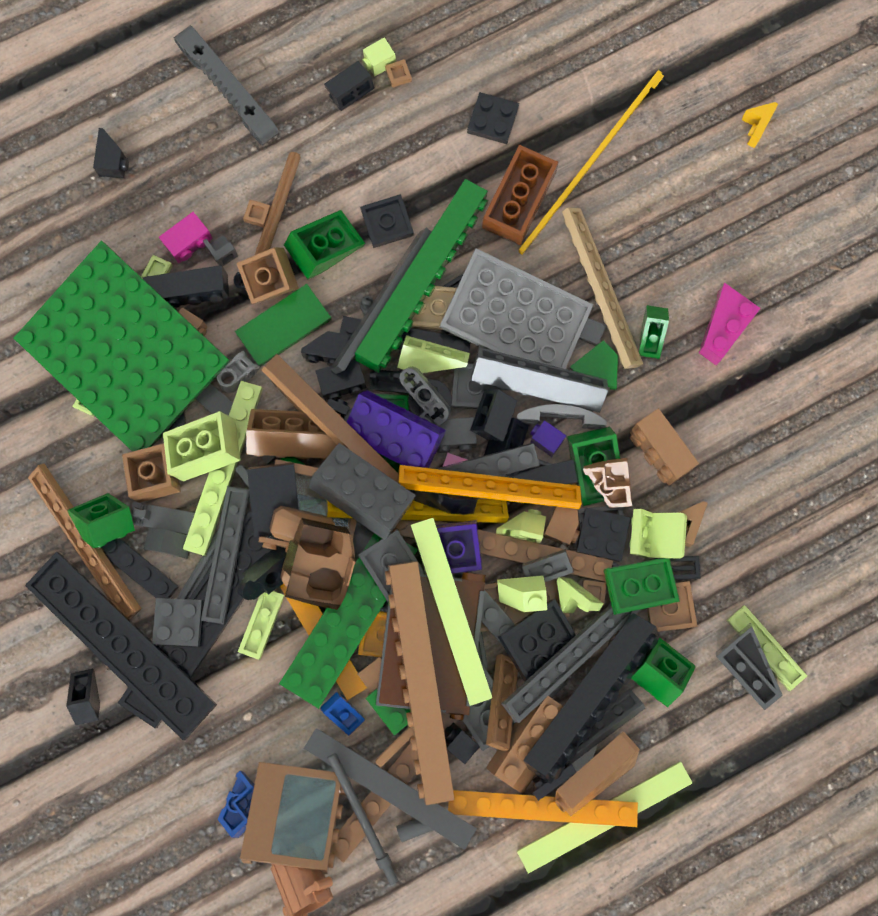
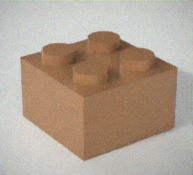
[122,443,181,503]

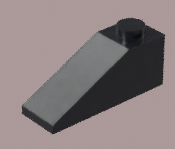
[407,489,478,515]

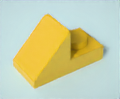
[742,102,778,148]

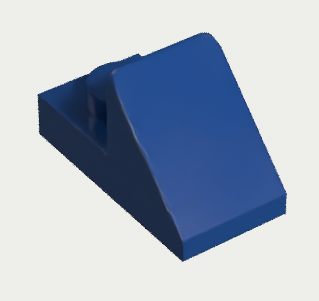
[320,692,365,736]

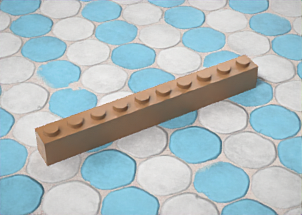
[384,561,454,805]

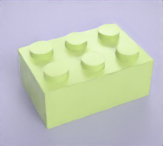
[163,411,241,481]

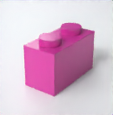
[159,212,212,264]

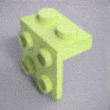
[629,509,687,559]

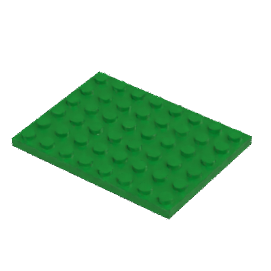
[13,240,231,452]

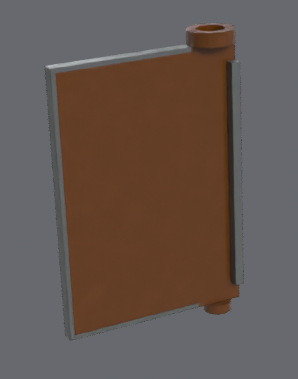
[376,572,486,720]

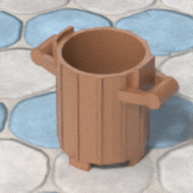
[271,843,333,916]

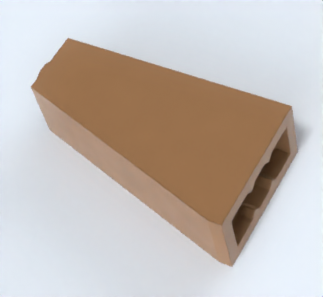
[555,731,640,817]

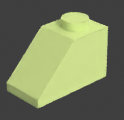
[497,576,547,612]

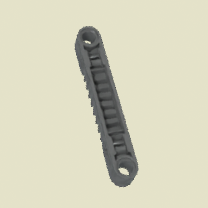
[173,25,279,145]

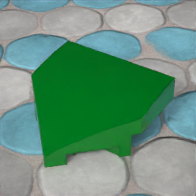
[570,340,619,390]

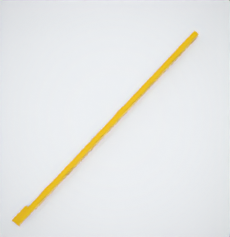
[518,70,664,255]

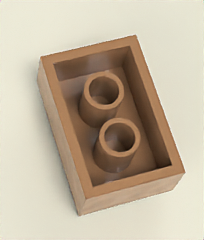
[630,408,699,486]

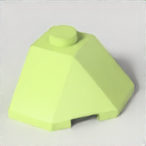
[496,509,546,543]

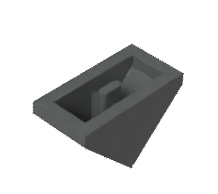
[144,528,190,559]

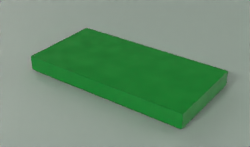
[235,284,332,367]

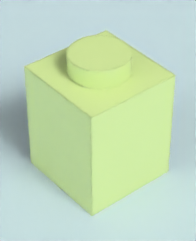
[362,37,396,76]

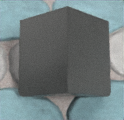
[203,236,238,266]

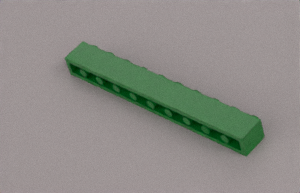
[355,179,489,373]

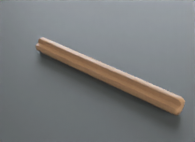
[254,152,301,256]

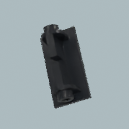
[370,370,415,394]

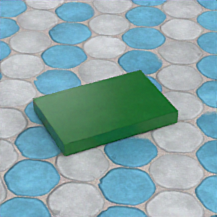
[603,558,680,615]

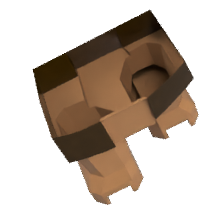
[269,506,355,610]

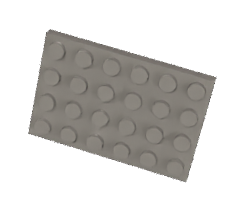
[439,248,593,369]

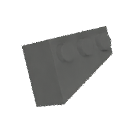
[716,623,783,710]

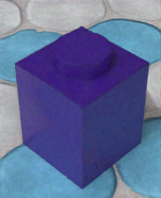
[530,420,567,457]

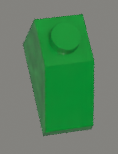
[638,305,669,359]

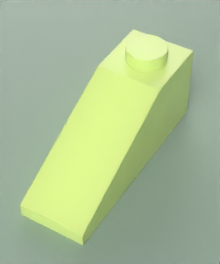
[397,335,470,373]

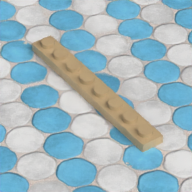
[562,207,643,369]

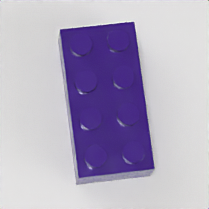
[347,390,446,468]

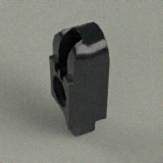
[237,546,287,600]

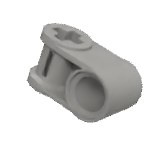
[217,351,260,393]

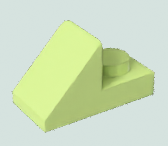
[557,577,604,613]

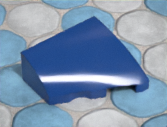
[218,771,255,838]

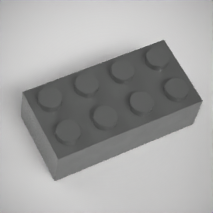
[309,443,416,540]

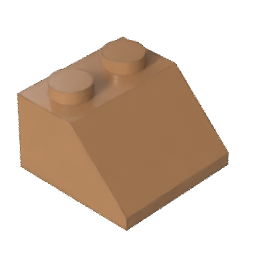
[236,247,299,304]

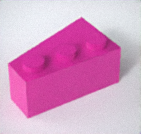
[699,282,760,366]

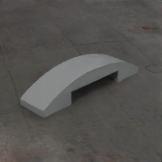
[516,404,607,429]

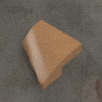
[583,458,632,508]

